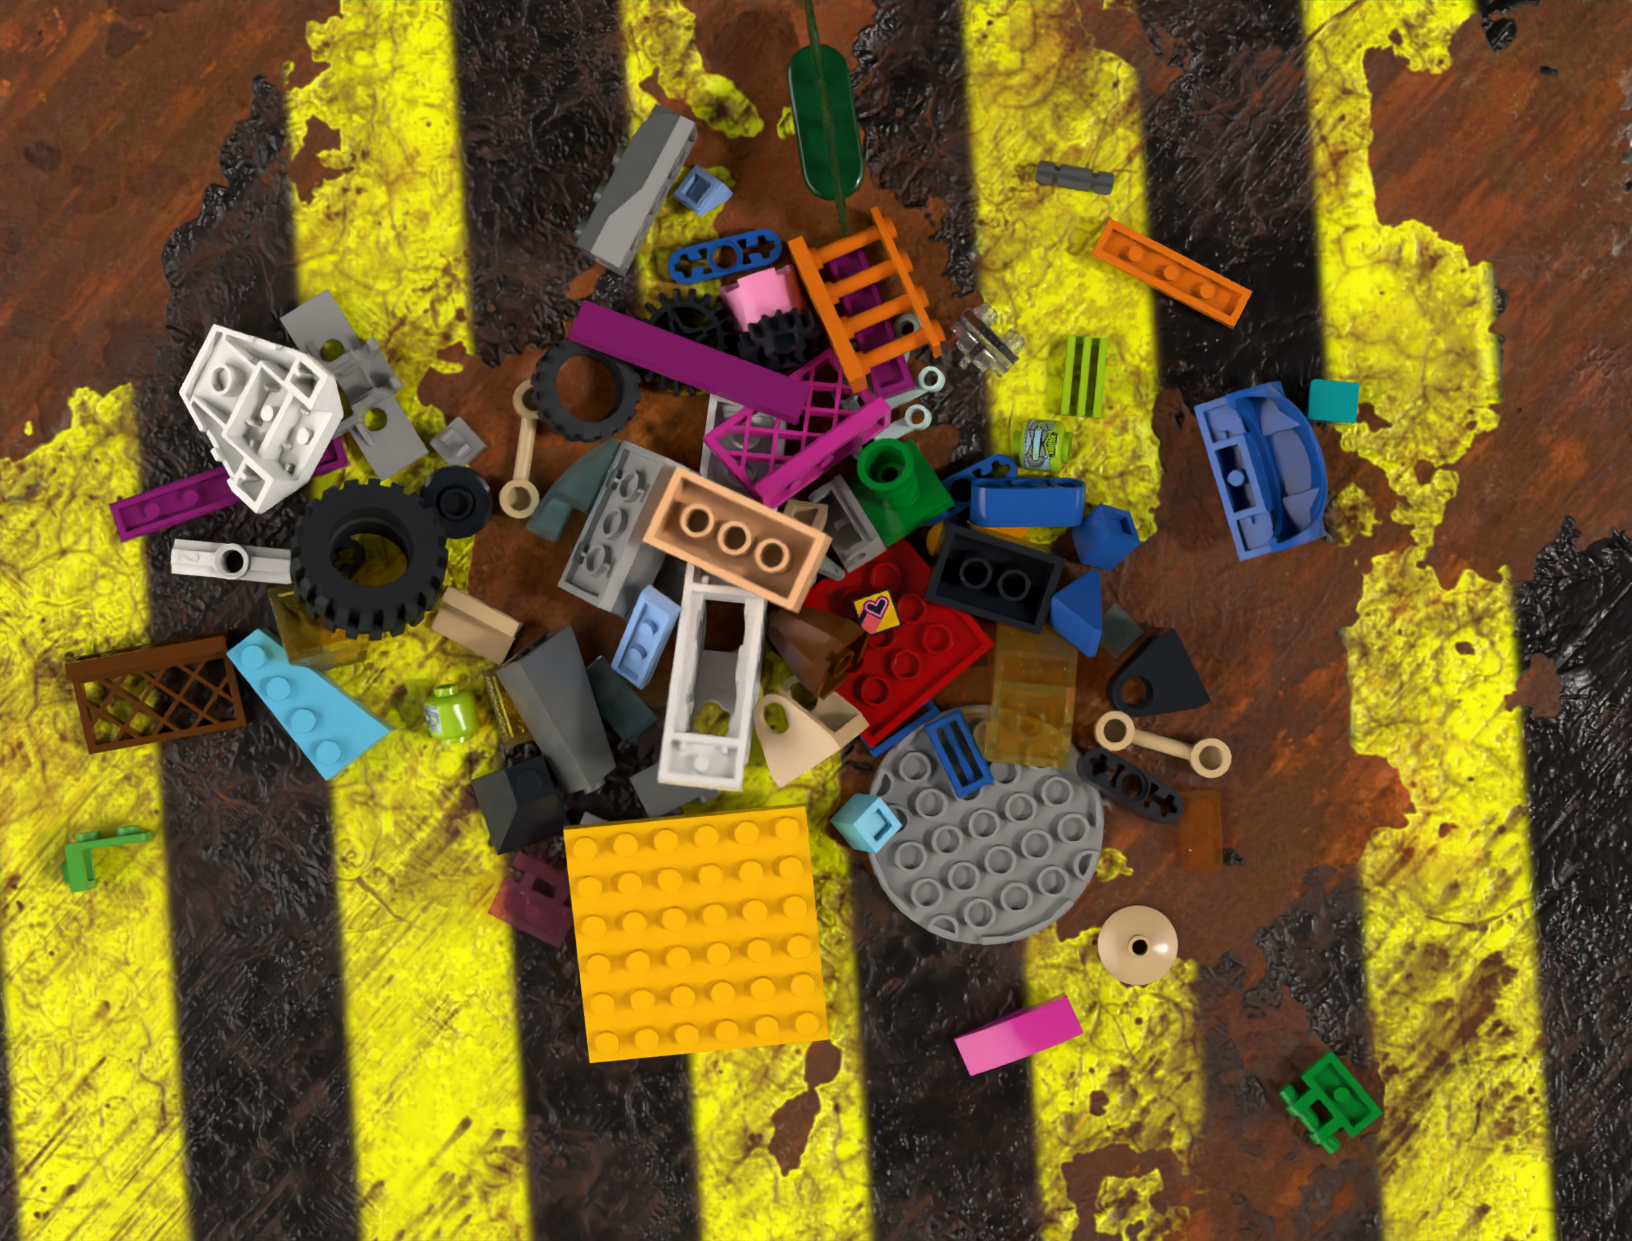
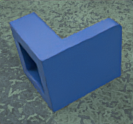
[1071,503,1141,570]

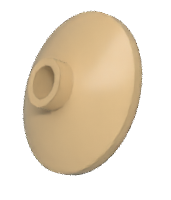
[1098,905,1178,985]

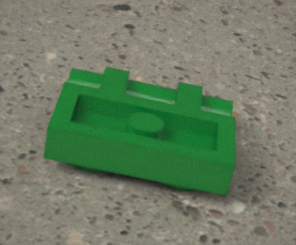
[1277,1049,1383,1155]

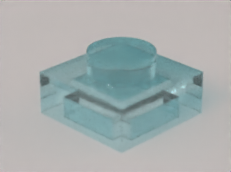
[1099,603,1144,659]

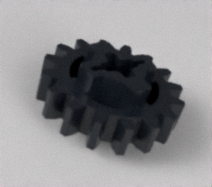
[737,308,826,375]

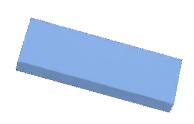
[610,584,681,690]

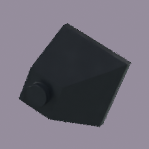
[471,755,572,855]

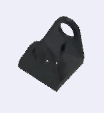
[1106,628,1211,717]

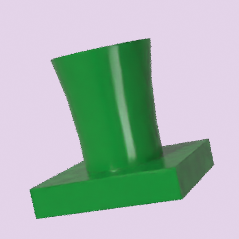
[845,438,955,547]

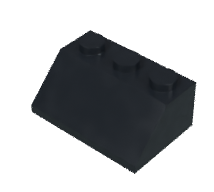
[924,516,1065,635]

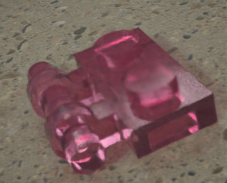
[488,851,574,948]

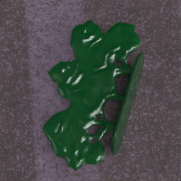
[787,0,865,238]

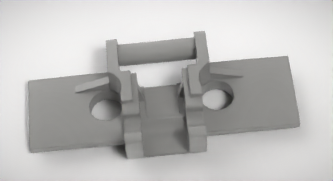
[280,289,429,482]

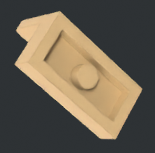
[431,586,524,664]

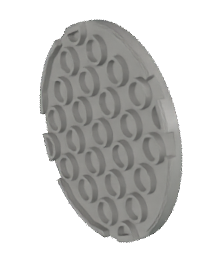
[868,704,1104,945]

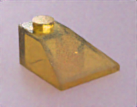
[267,571,369,671]

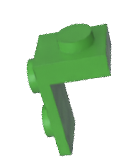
[62,825,153,893]

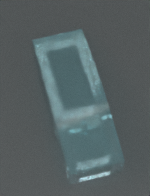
[525,437,622,543]

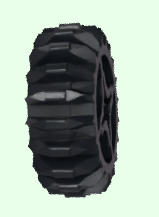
[635,288,738,397]

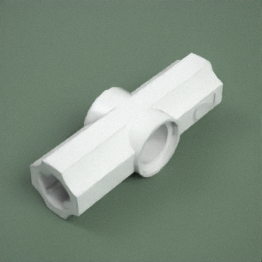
[171,539,295,585]

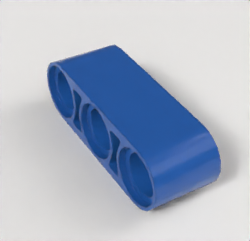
[969,477,1086,528]

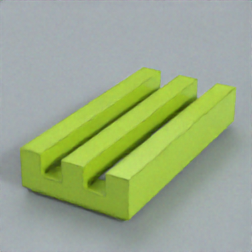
[1060,334,1108,419]

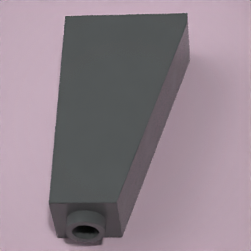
[495,624,616,794]

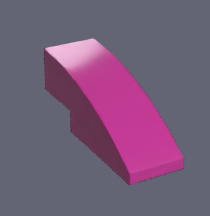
[954,992,1083,1076]

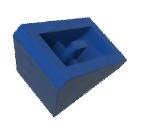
[1046,570,1102,657]

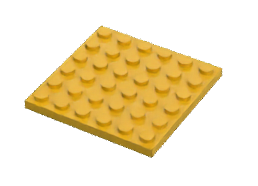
[563,803,829,1063]

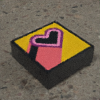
[851,588,902,637]

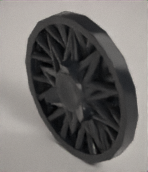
[419,464,494,539]

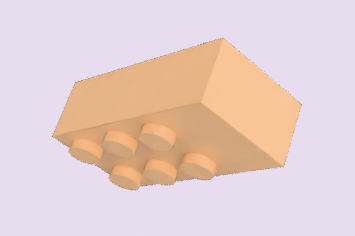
[643,466,832,613]

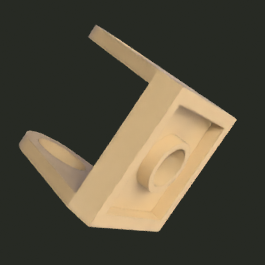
[753,674,869,789]

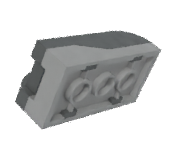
[574,104,698,277]
[557,439,702,618]

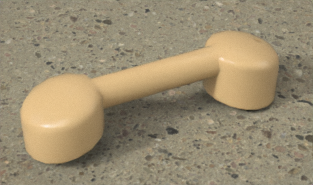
[498,379,539,519]
[1093,710,1232,778]

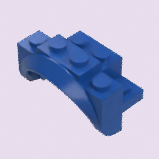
[1194,381,1328,561]

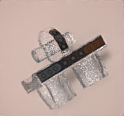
[950,302,1026,379]

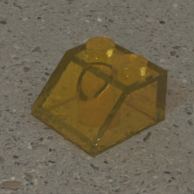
[983,679,1076,769]

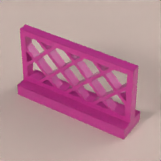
[703,347,891,510]

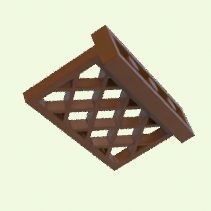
[65,629,248,754]

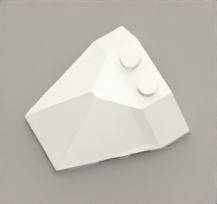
[179,324,344,514]

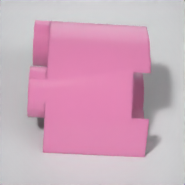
[719,264,809,334]

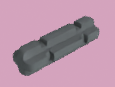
[1035,160,1114,195]

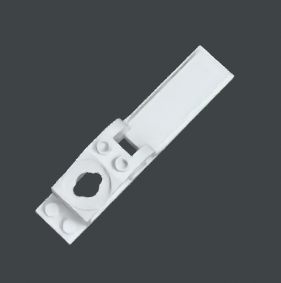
[658,393,788,792]

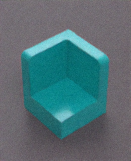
[1303,379,1360,426]

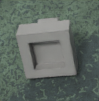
[430,416,487,466]

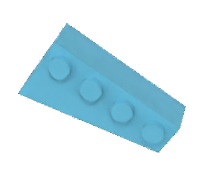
[226,628,396,781]

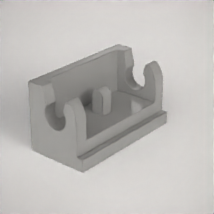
[808,474,886,573]

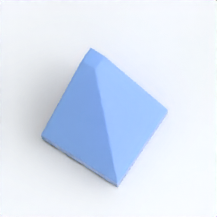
[672,165,733,217]

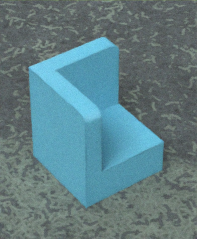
[830,793,903,853]

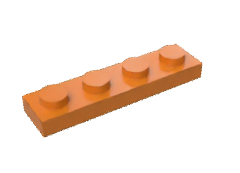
[1090,218,1252,329]

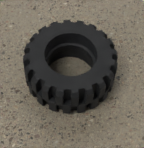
[290,478,449,641]

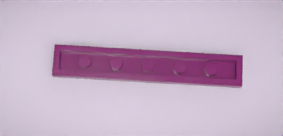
[569,300,812,426]
[109,436,351,543]

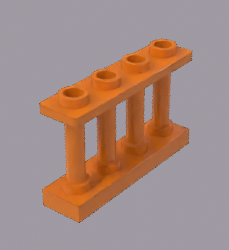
[787,205,945,395]

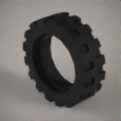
[530,337,642,443]

